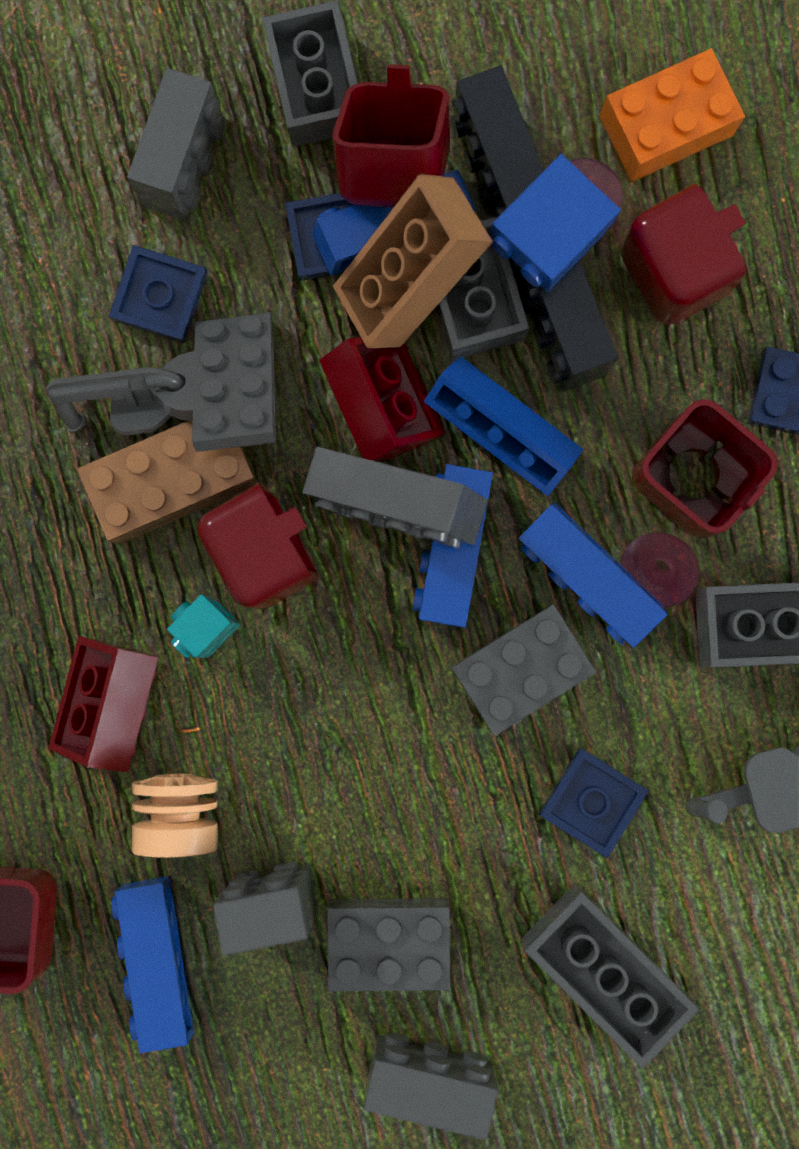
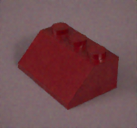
[319,337,445,462]
[48,636,158,772]

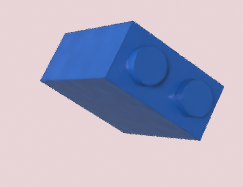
[490,154,621,292]

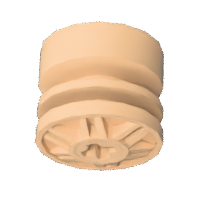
[132,774,218,857]

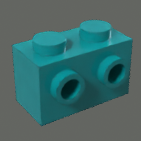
[167,594,241,658]

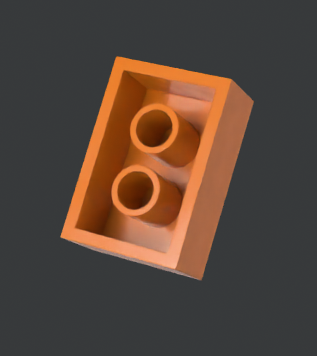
[599,48,745,182]

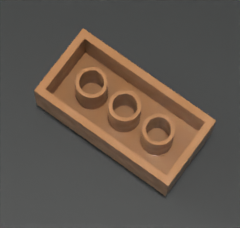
[333,174,493,348]
[77,420,258,545]

